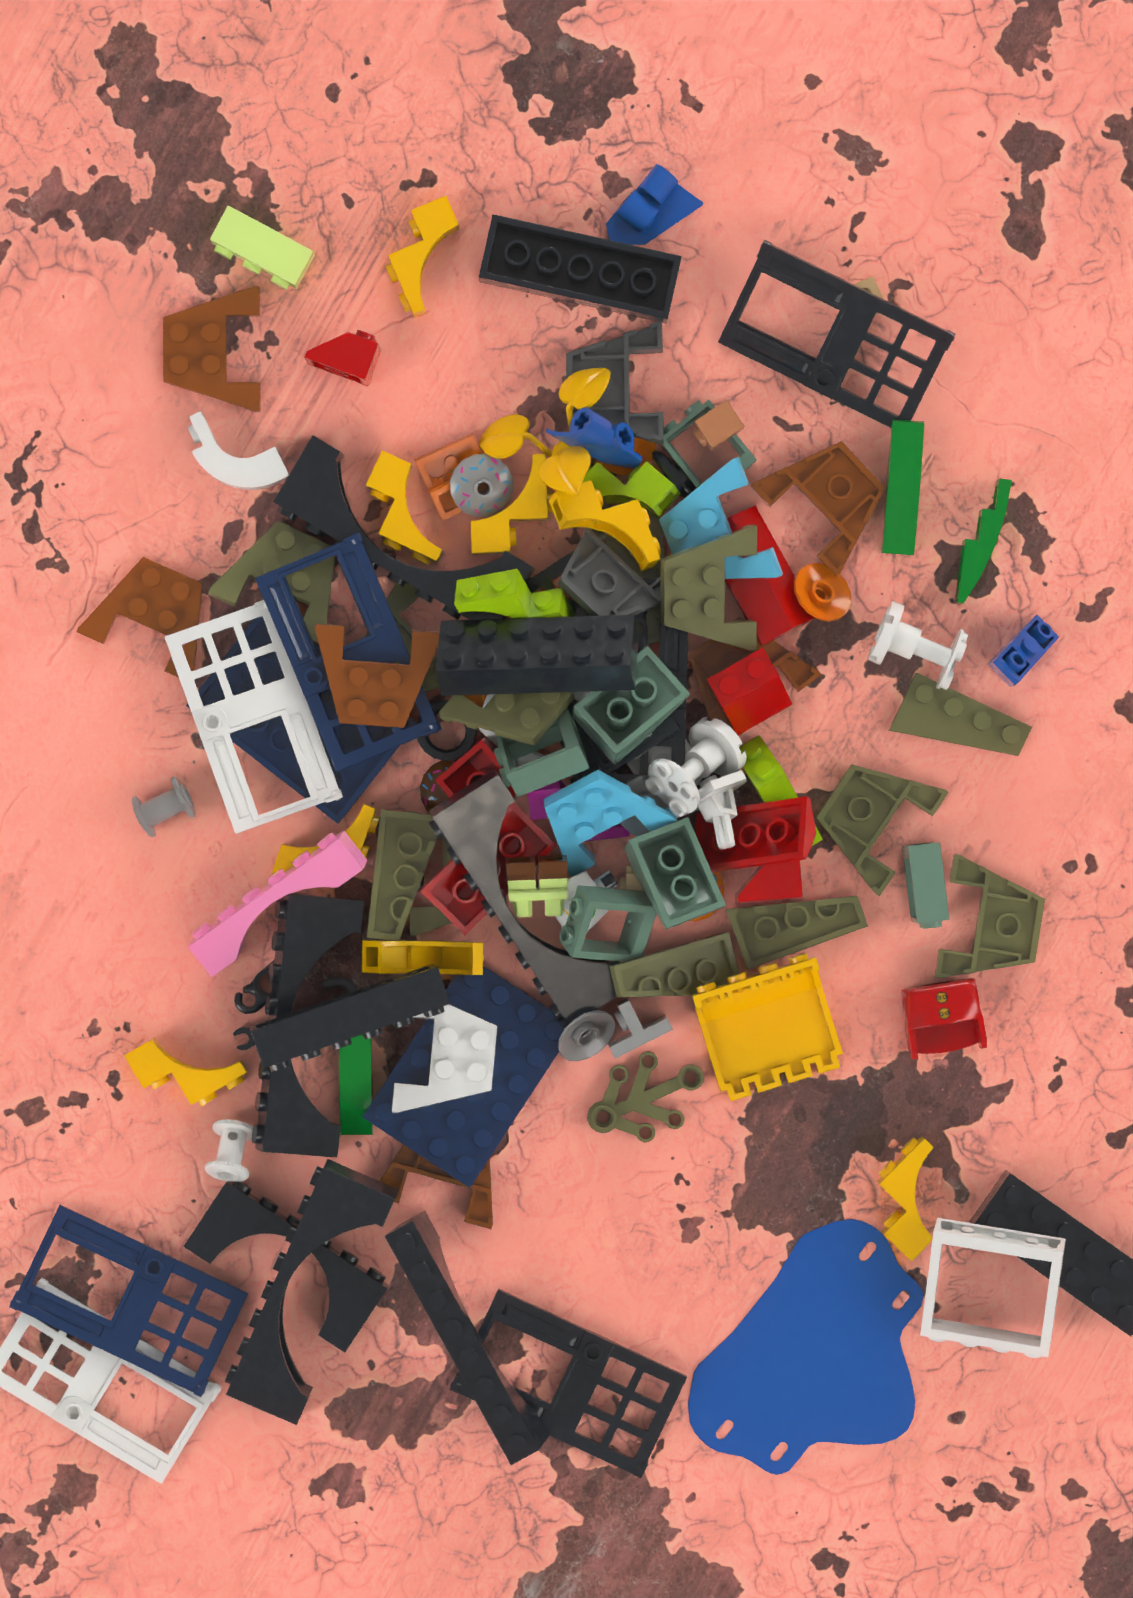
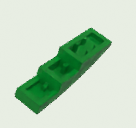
[881,419,925,555]
[954,478,1012,605]
[339,1035,373,1135]

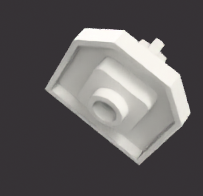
[676,770,747,849]

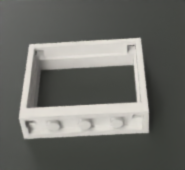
[920,1218,1066,1358]

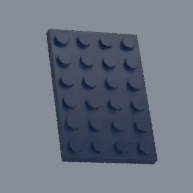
[186,617,417,824]
[362,966,568,1188]

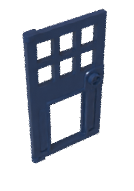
[255,533,442,772]
[9,1204,249,1397]

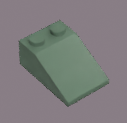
[573,646,690,765]
[624,817,726,930]

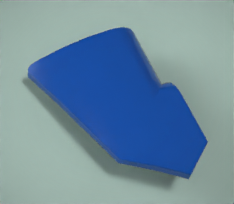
[605,164,703,245]
[546,407,642,469]

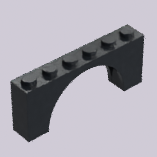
[183,1181,389,1353]

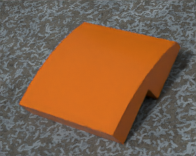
[414,433,489,521]

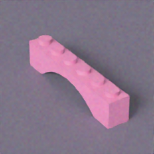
[188,830,367,977]

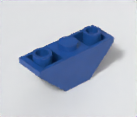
[988,615,1059,687]

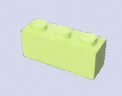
[210,205,315,290]

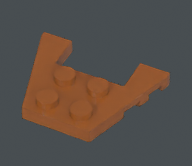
[163,286,261,412]
[750,441,886,576]
[77,557,203,678]
[688,616,821,736]
[315,624,440,728]
[379,1145,493,1230]

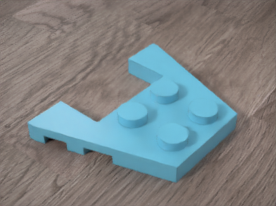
[659,457,783,579]
[544,770,677,877]

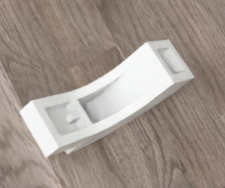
[187,411,289,490]

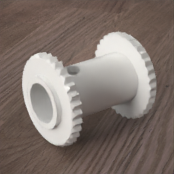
[205,1119,253,1182]

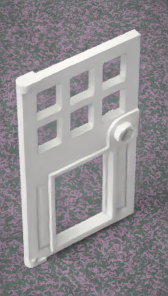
[164,600,343,834]
[0,1277,222,1484]

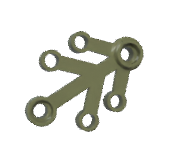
[587,1051,704,1143]

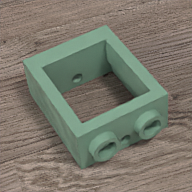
[659,400,757,489]
[494,707,589,797]
[902,842,949,929]
[560,885,657,962]

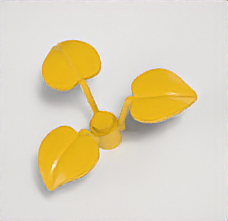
[478,368,611,496]

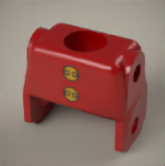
[901,978,987,1060]

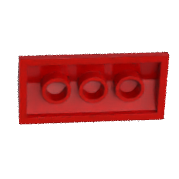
[725,505,815,647]
[695,796,816,872]
[420,802,557,935]

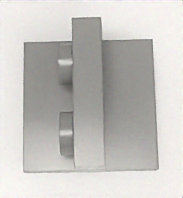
[608,998,673,1059]

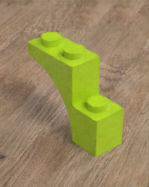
[582,461,680,517]
[454,569,575,618]
[739,735,823,846]

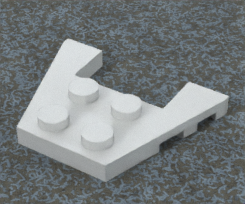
[392,1004,497,1113]

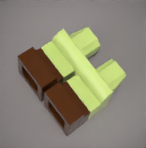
[506,855,568,918]

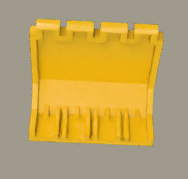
[691,953,843,1102]

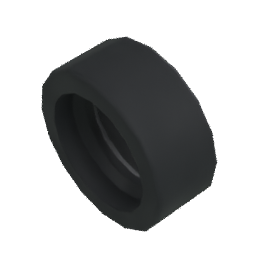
[417,700,477,761]

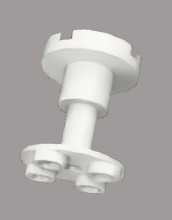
[868,601,968,690]
[645,717,747,817]

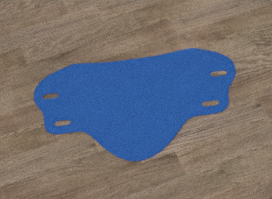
[688,1219,923,1475]

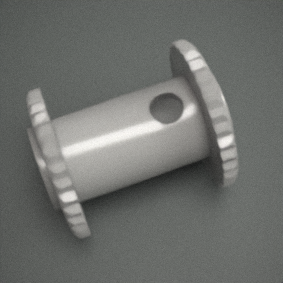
[132,777,195,837]

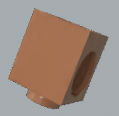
[692,400,745,451]

